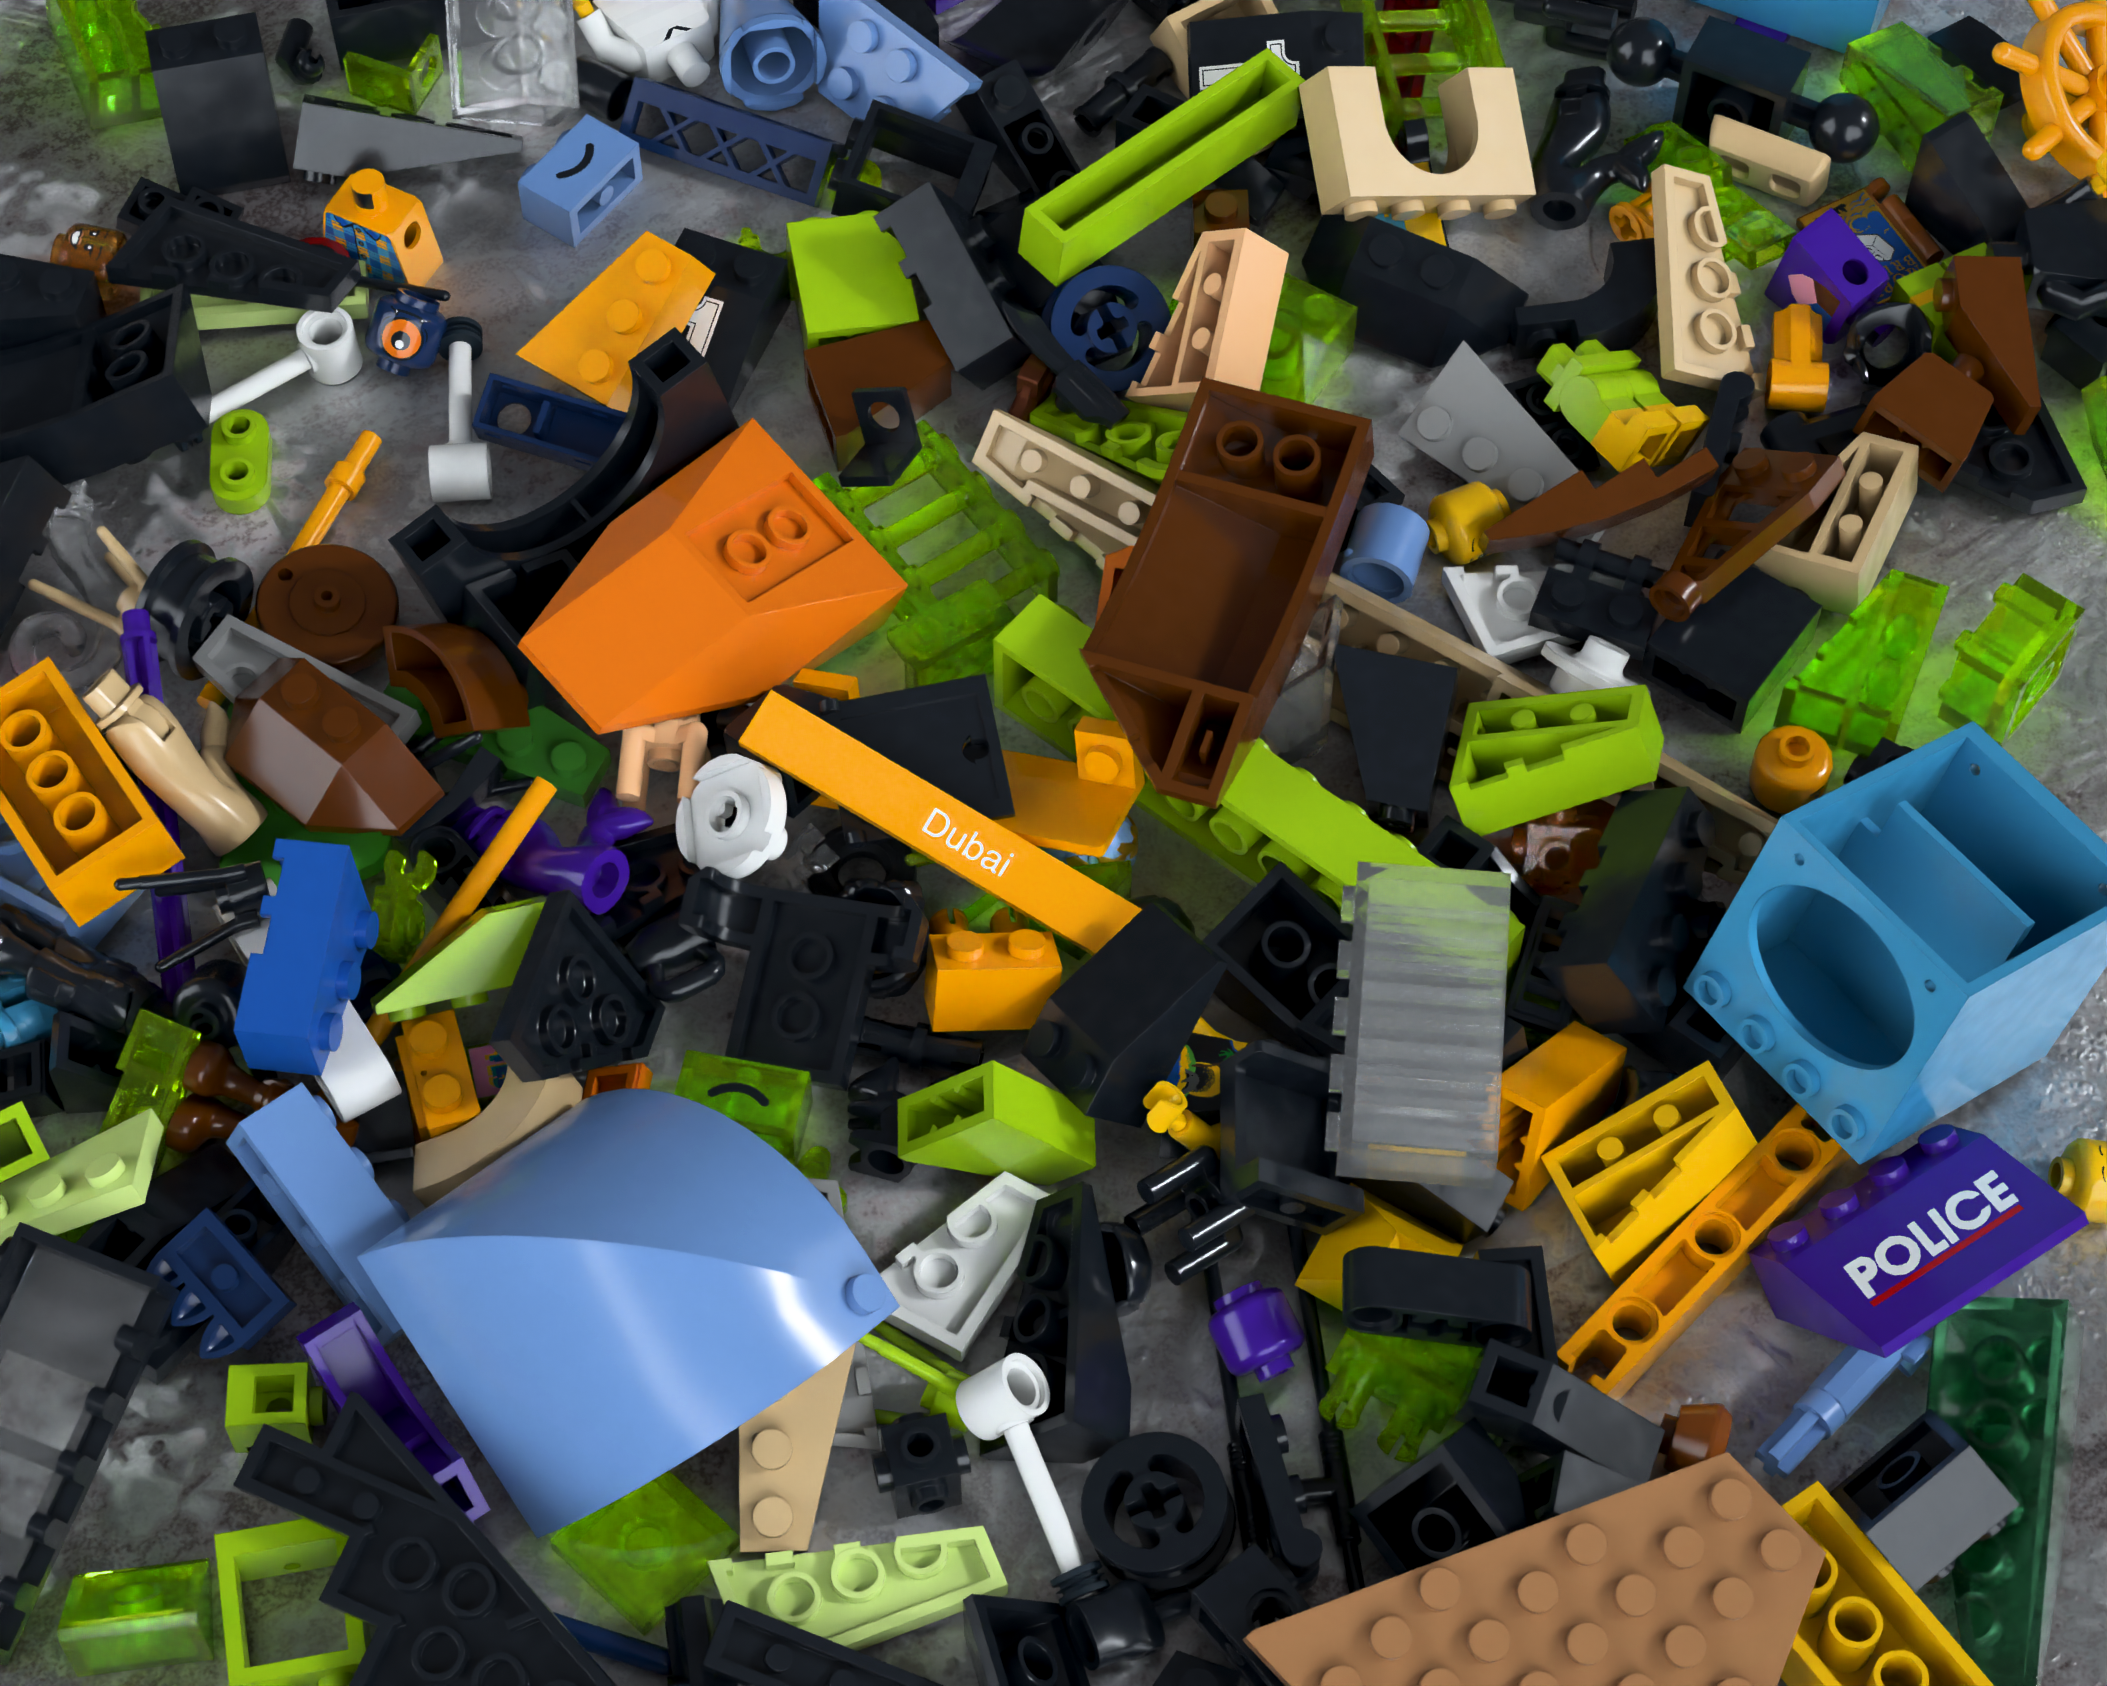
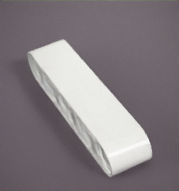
[213,877,402,1124]

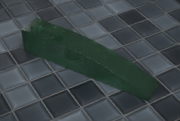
[1926,1297,2084,1686]

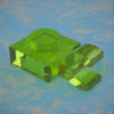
[372,850,437,964]

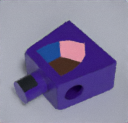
[1764,208,1896,348]

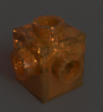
[1510,807,1602,895]

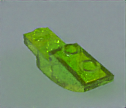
[1624,120,1797,271]

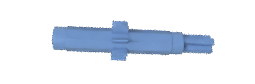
[1755,1325,1936,1480]

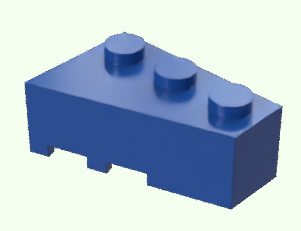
[233,838,379,1076]

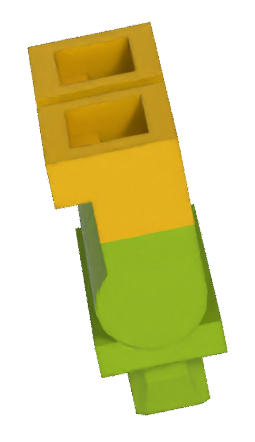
[1536,339,1710,473]

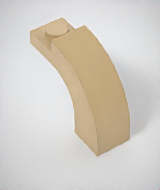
[412,1066,583,1208]

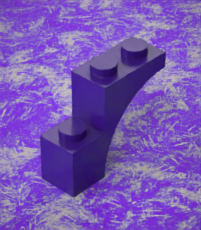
[296,1301,491,1521]

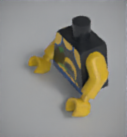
[1143,1016,1248,1159]

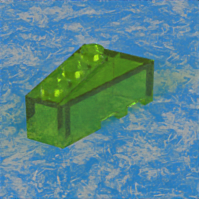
[46,0,163,130]

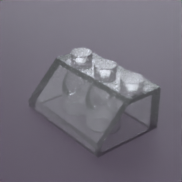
[445,0,580,127]

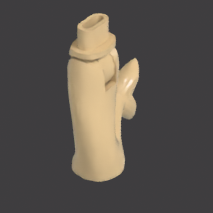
[82,668,268,857]

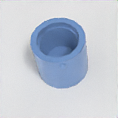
[1339,503,1430,604]

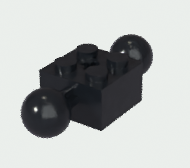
[1606,15,1880,164]

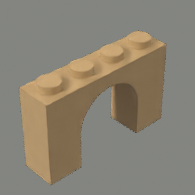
[1299,66,1536,222]

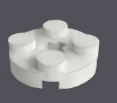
[676,754,788,879]

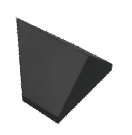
[49,1011,167,1114]

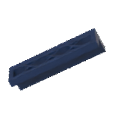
[619,76,848,208]

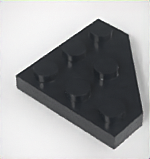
[1859,388,2087,515]
[489,890,666,1082]

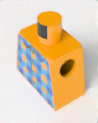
[323,168,443,287]

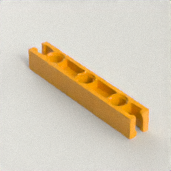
[1557,1103,1851,1402]

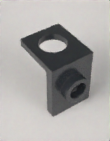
[838,387,922,487]
[351,1070,416,1164]

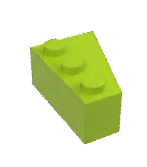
[1449,684,1664,836]

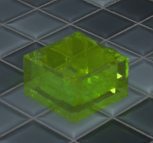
[1937,573,2085,748]

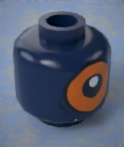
[365,288,447,377]

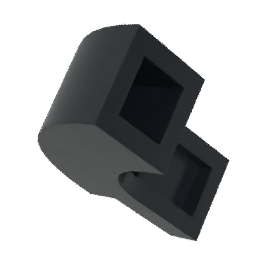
[1509,238,1658,361]

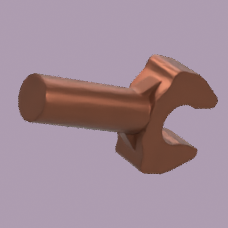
[1008,354,1056,423]

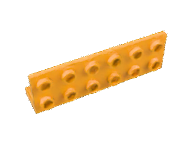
[793,668,1145,857]

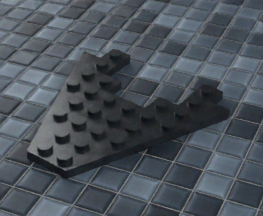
[233,1391,617,1686]

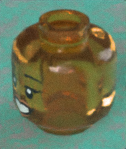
[50,223,128,301]

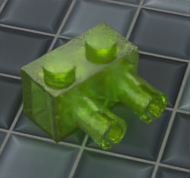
[1318,1327,1483,1463]

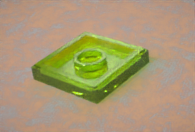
[550,1471,740,1636]

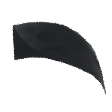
[943,0,1129,79]

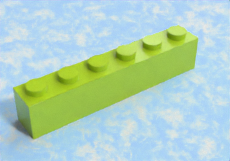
[1018,48,1306,288]

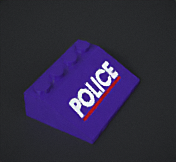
[1748,1124,2089,1358]

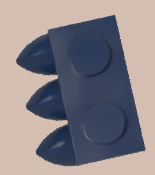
[146,1207,297,1359]

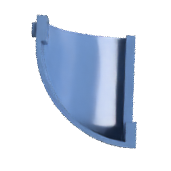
[357,1089,900,1538]

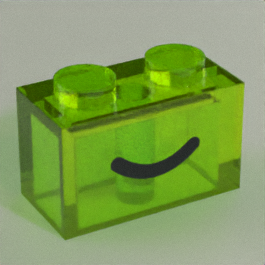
[674,1050,813,1167]

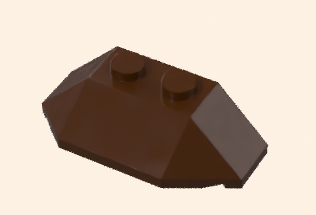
[224,658,445,836]

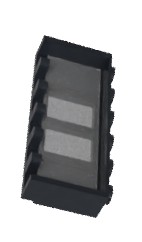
[0,1222,180,1666]

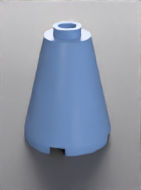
[718,0,827,111]

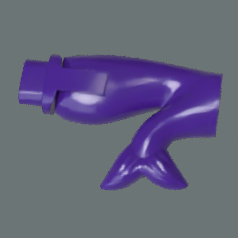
[452,787,654,915]

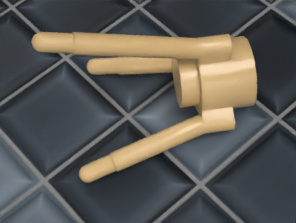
[28,526,148,636]

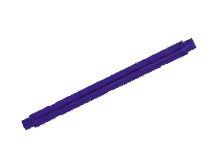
[120,609,196,1077]

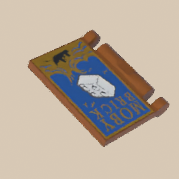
[1796,177,1944,304]

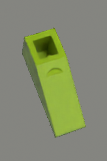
[370,896,547,1022]

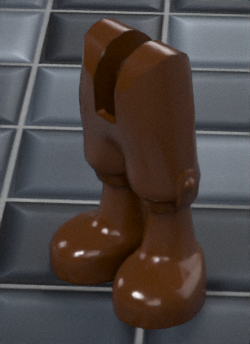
[165,1039,360,1153]

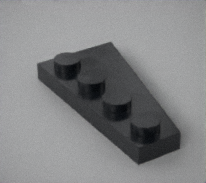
[105,196,362,313]

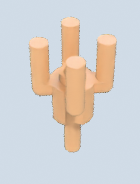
[616,714,711,812]

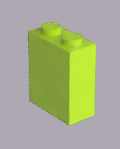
[786,210,920,350]

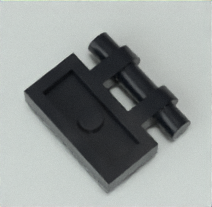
[1528,537,1668,661]

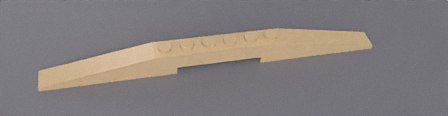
[971,409,1779,885]

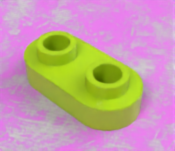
[210,409,272,515]

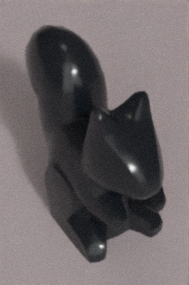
[848,1057,955,1183]

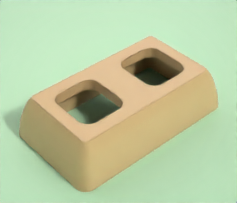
[1708,115,1831,207]

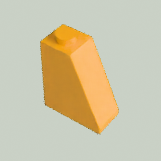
[1476,1021,1628,1212]

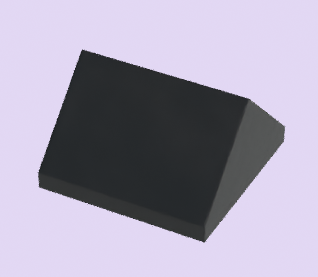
[963,1594,1090,1686]

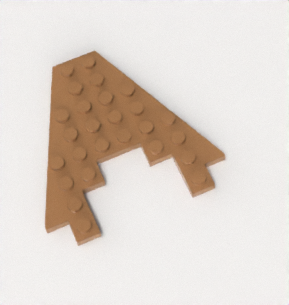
[1243,1452,1826,1686]

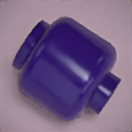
[1208,1280,1304,1384]

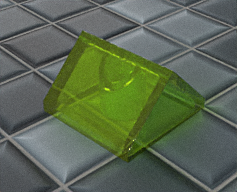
[57,1558,214,1677]

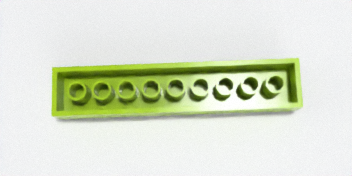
[993,594,1526,1009]

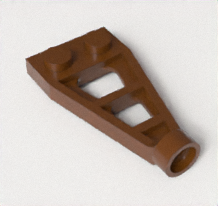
[1649,447,1847,622]

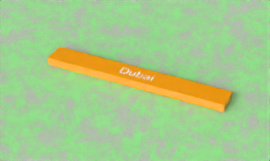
[738,690,1143,956]

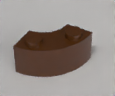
[382,622,530,738]

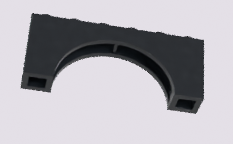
[388,327,739,623]

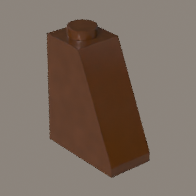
[803,319,956,472]

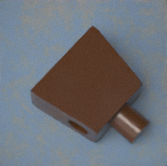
[1852,353,1994,493]

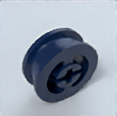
[1040,265,1171,393]

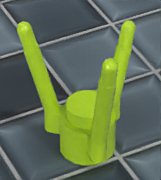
[858,1321,971,1433]

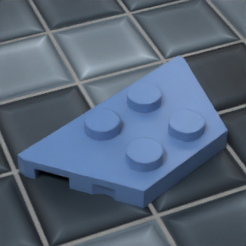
[818,0,983,123]

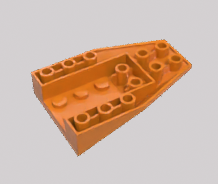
[517,417,909,735]

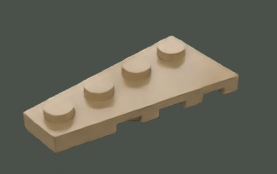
[1651,164,1767,400]
[739,1342,857,1553]

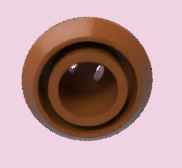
[1658,1403,1733,1473]

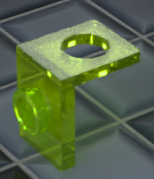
[343,33,444,115]

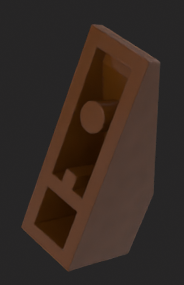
[1933,256,2041,435]

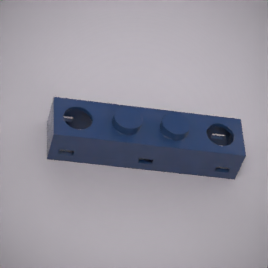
[472,373,627,471]

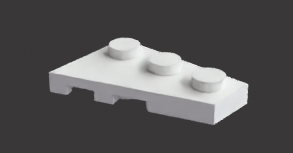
[1441,564,1646,664]
[880,1171,1050,1362]

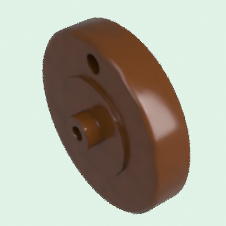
[255,544,399,675]

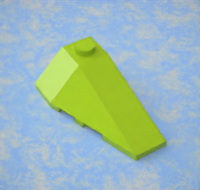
[1029,393,1189,486]

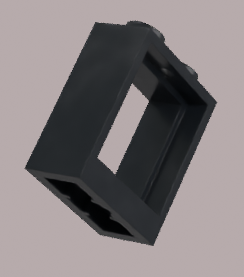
[827,99,997,216]

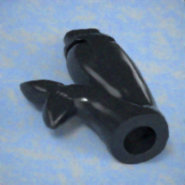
[1529,66,1664,231]

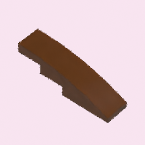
[1478,447,1719,554]

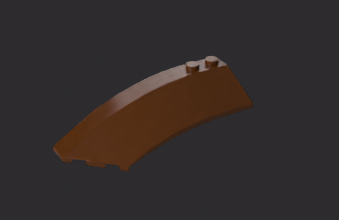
[1079,377,1374,810]

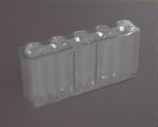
[1324,861,1511,1189]

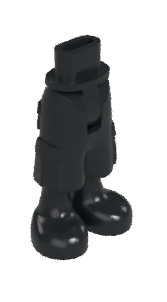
[0,903,177,1040]

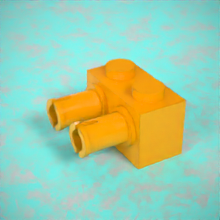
[924,907,1062,1032]

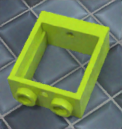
[214,1518,371,1686]

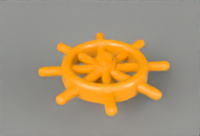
[1992,0,2107,198]

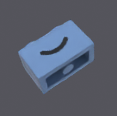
[517,114,643,248]

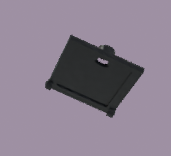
[818,674,1015,849]

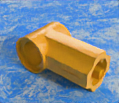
[1765,304,1829,413]

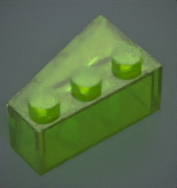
[1839,21,2004,173]
[1773,568,1950,756]

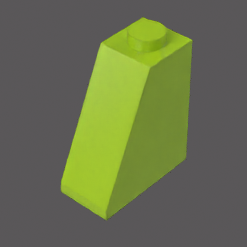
[898,1060,1096,1186]

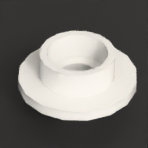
[1541,635,1651,695]

